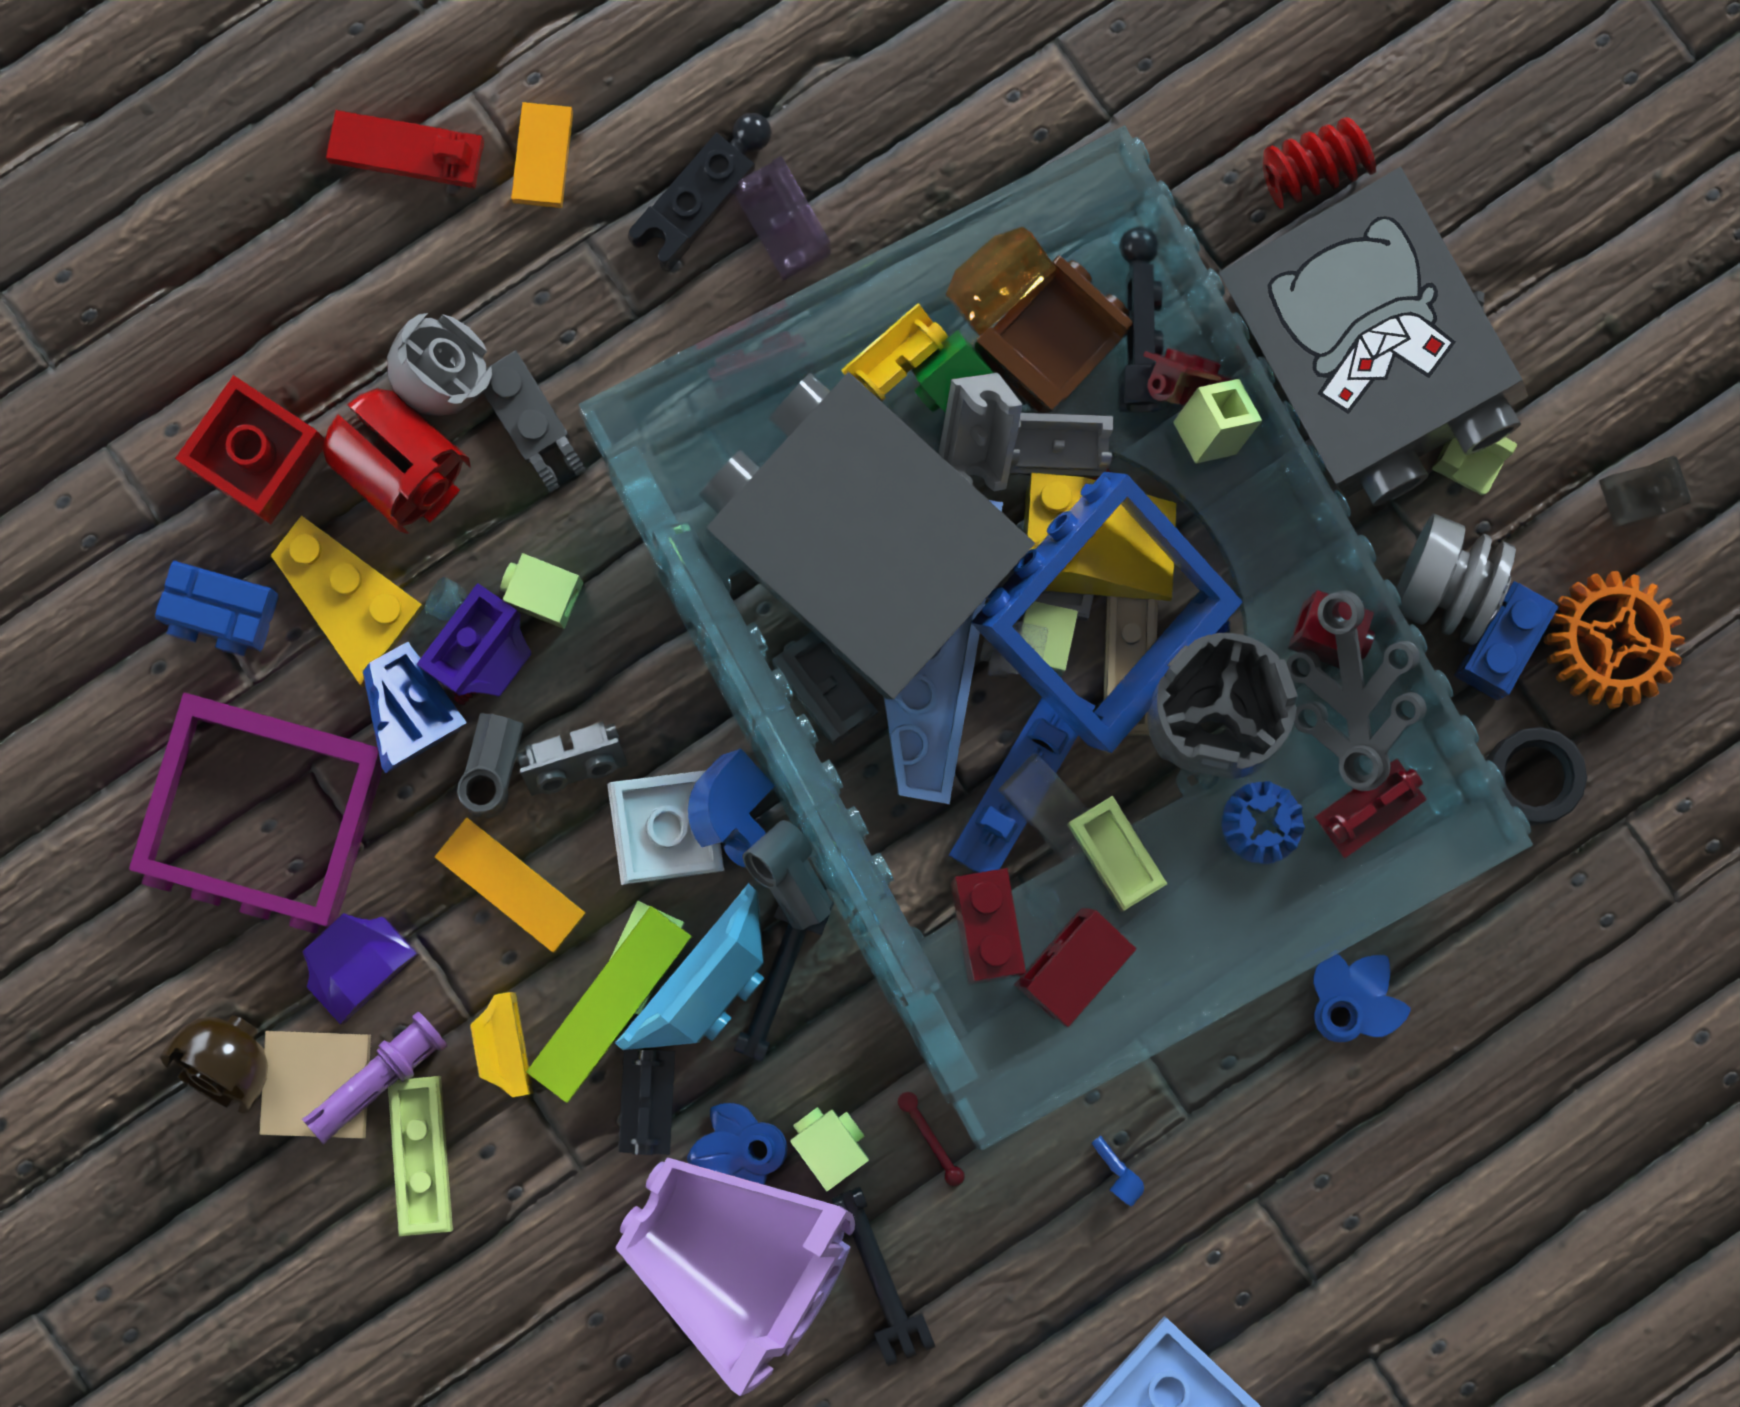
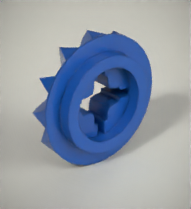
[1221,781,1305,864]

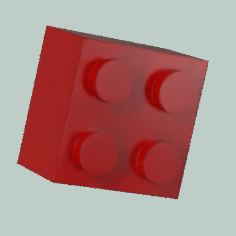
[175,375,325,525]

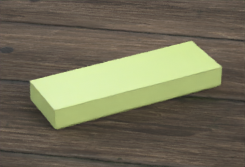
[388,1076,453,1236]

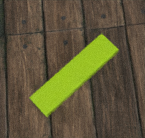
[526,906,693,1103]

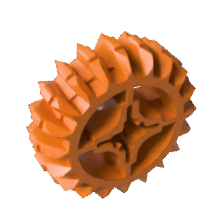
[1544,571,1685,709]

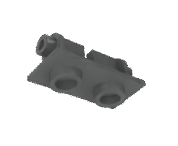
[517,721,628,796]

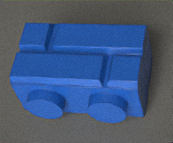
[155,561,279,656]
[1454,581,1559,700]

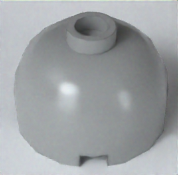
[387,313,492,417]

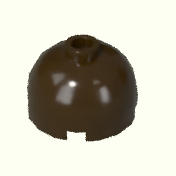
[160,1015,268,1113]

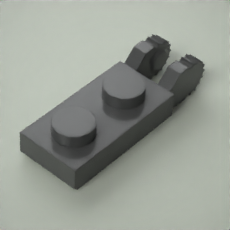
[483,350,586,492]

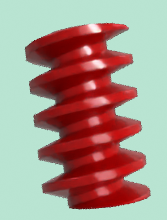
[1263,117,1376,210]

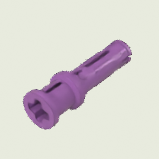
[302,1012,448,1145]

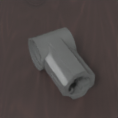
[457,713,524,819]
[742,820,832,930]

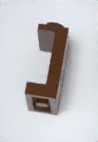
[974,255,1133,414]

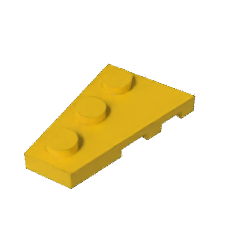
[271,515,424,687]

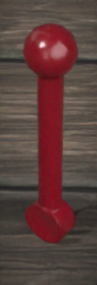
[898,1092,965,1187]

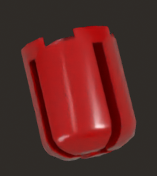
[322,388,471,534]

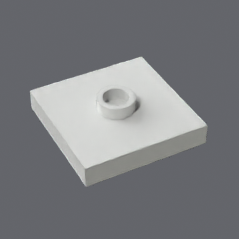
[607,770,724,885]

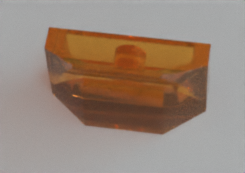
[946,227,1056,336]

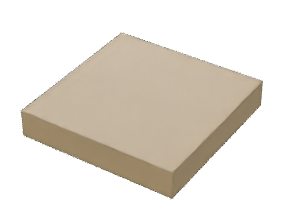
[260,1031,371,1138]

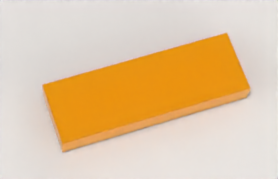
[435,817,587,953]

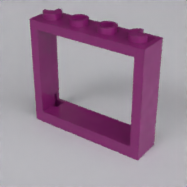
[129,692,383,934]

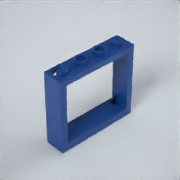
[971,472,1243,753]

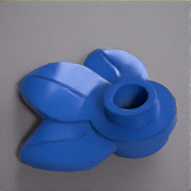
[1313,951,1411,1042]
[687,1103,787,1185]

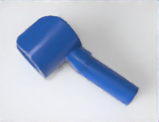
[1091,1136,1144,1206]

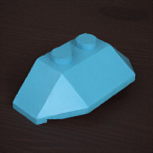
[615,884,765,1050]

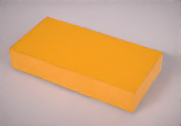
[511,102,573,208]

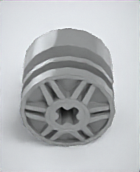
[1391,513,1516,645]

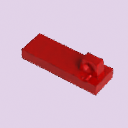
[326,110,484,189]

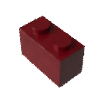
[951,868,1026,985]

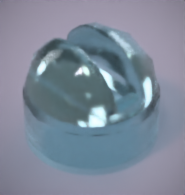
[425,577,467,621]

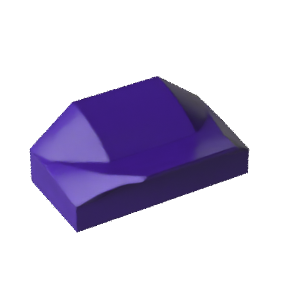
[416,583,532,697]
[303,913,419,1025]

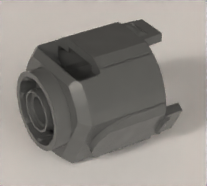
[1147,633,1298,780]

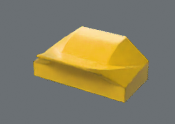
[470,992,534,1098]

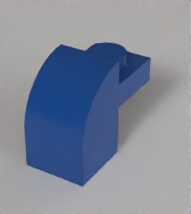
[688,749,775,868]

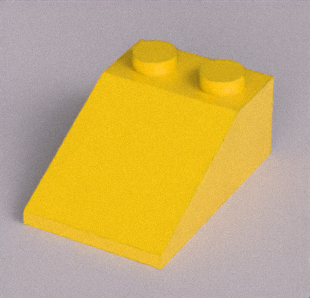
[1023,473,1177,601]

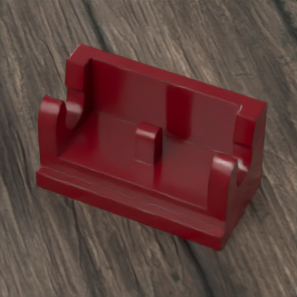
[1014,908,1137,1027]

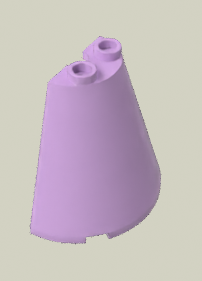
[615,1158,855,1396]

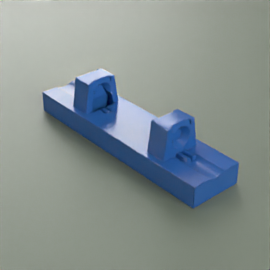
[949,697,1095,873]

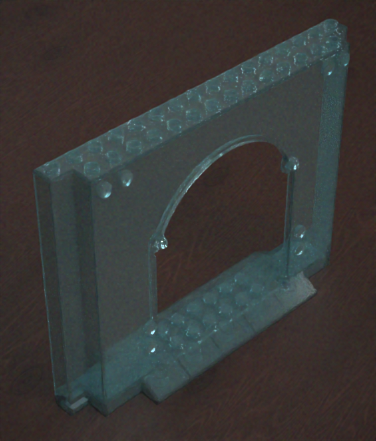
[579,125,1533,1150]

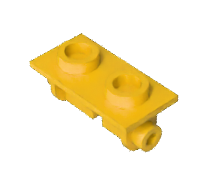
[841,303,948,402]

